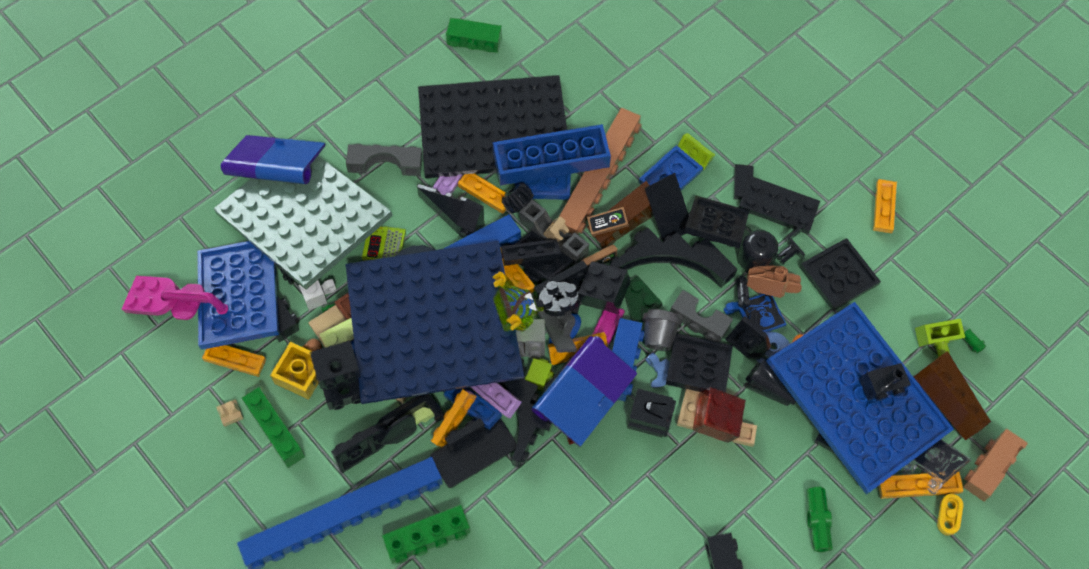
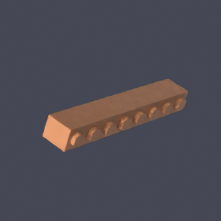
[559,107,642,235]

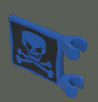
[724,294,787,332]

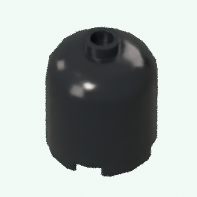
[737,230,778,273]

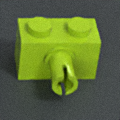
[915,318,965,358]

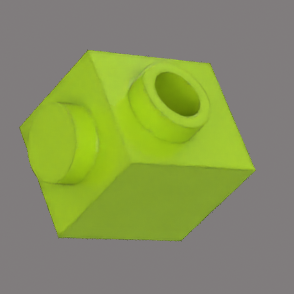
[525,358,554,392]

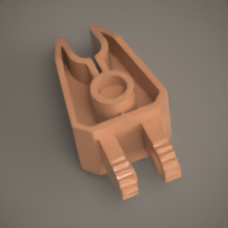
[747,266,802,298]

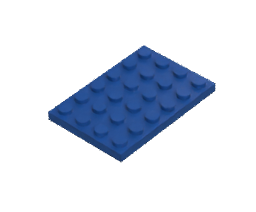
[197,241,279,350]

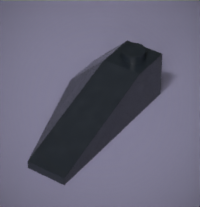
[417,184,485,238]

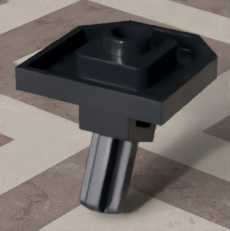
[725,310,771,360]

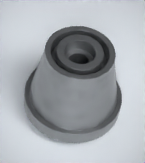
[642,310,682,351]

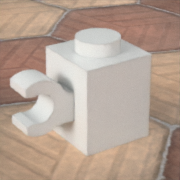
[299,279,337,310]

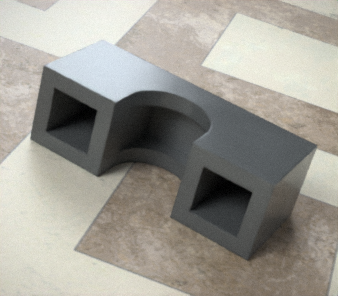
[670,290,733,342]

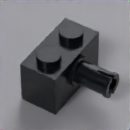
[859,363,911,402]

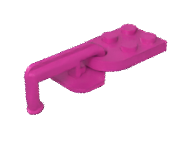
[121,276,228,320]

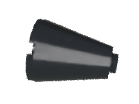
[742,354,796,406]

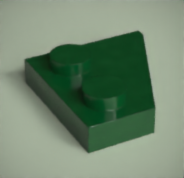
[625,276,662,322]

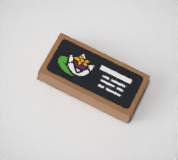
[587,207,629,237]
[582,245,618,271]

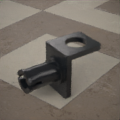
[776,224,805,265]

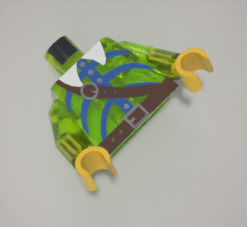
[493,272,544,332]

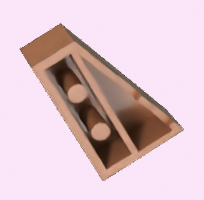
[963,428,1028,501]

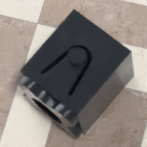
[628,388,676,438]

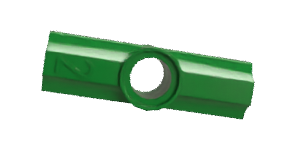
[806,487,833,552]

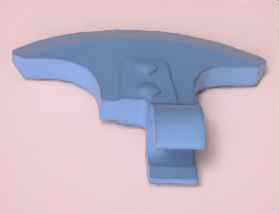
[645,353,670,388]

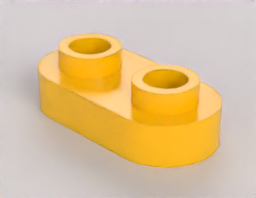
[937,494,963,536]

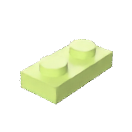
[319,318,354,347]

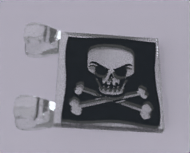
[902,439,971,494]

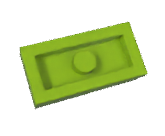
[678,133,715,170]

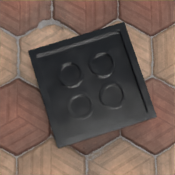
[684,196,749,248]
[800,238,881,311]
[665,333,733,397]

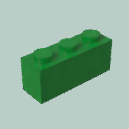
[446,17,502,53]

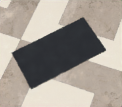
[644,173,689,241]

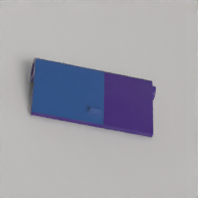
[220,135,326,184]
[531,336,638,447]

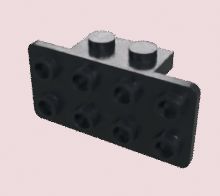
[430,418,517,488]

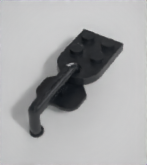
[331,393,445,474]

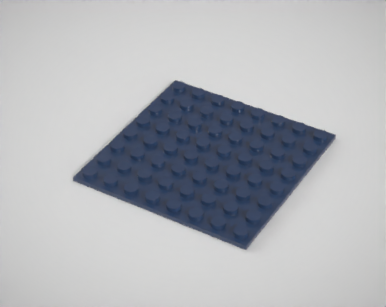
[345,241,524,404]

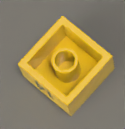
[270,342,319,400]

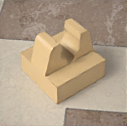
[543,216,569,242]
[216,399,243,427]

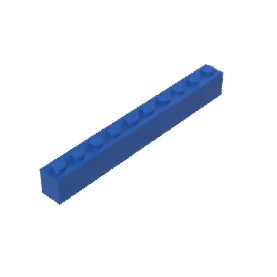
[237,457,443,569]

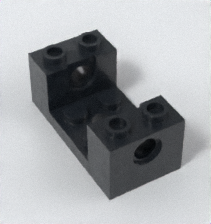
[310,340,361,410]

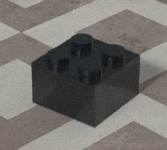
[578,261,631,314]

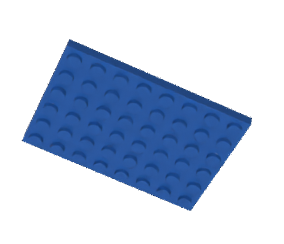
[766,302,954,494]

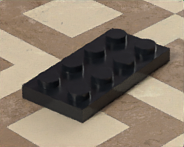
[739,176,820,234]

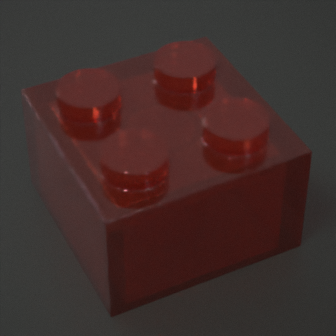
[693,387,746,443]

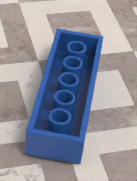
[493,124,611,186]

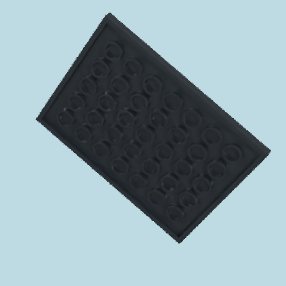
[418,75,567,179]

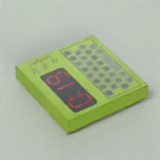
[362,226,406,261]

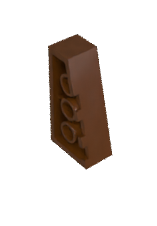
[587,181,654,249]
[913,351,991,441]

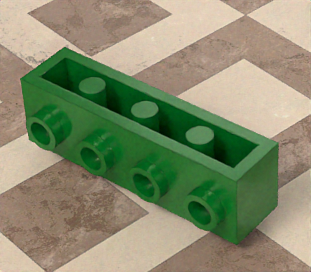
[382,505,471,564]

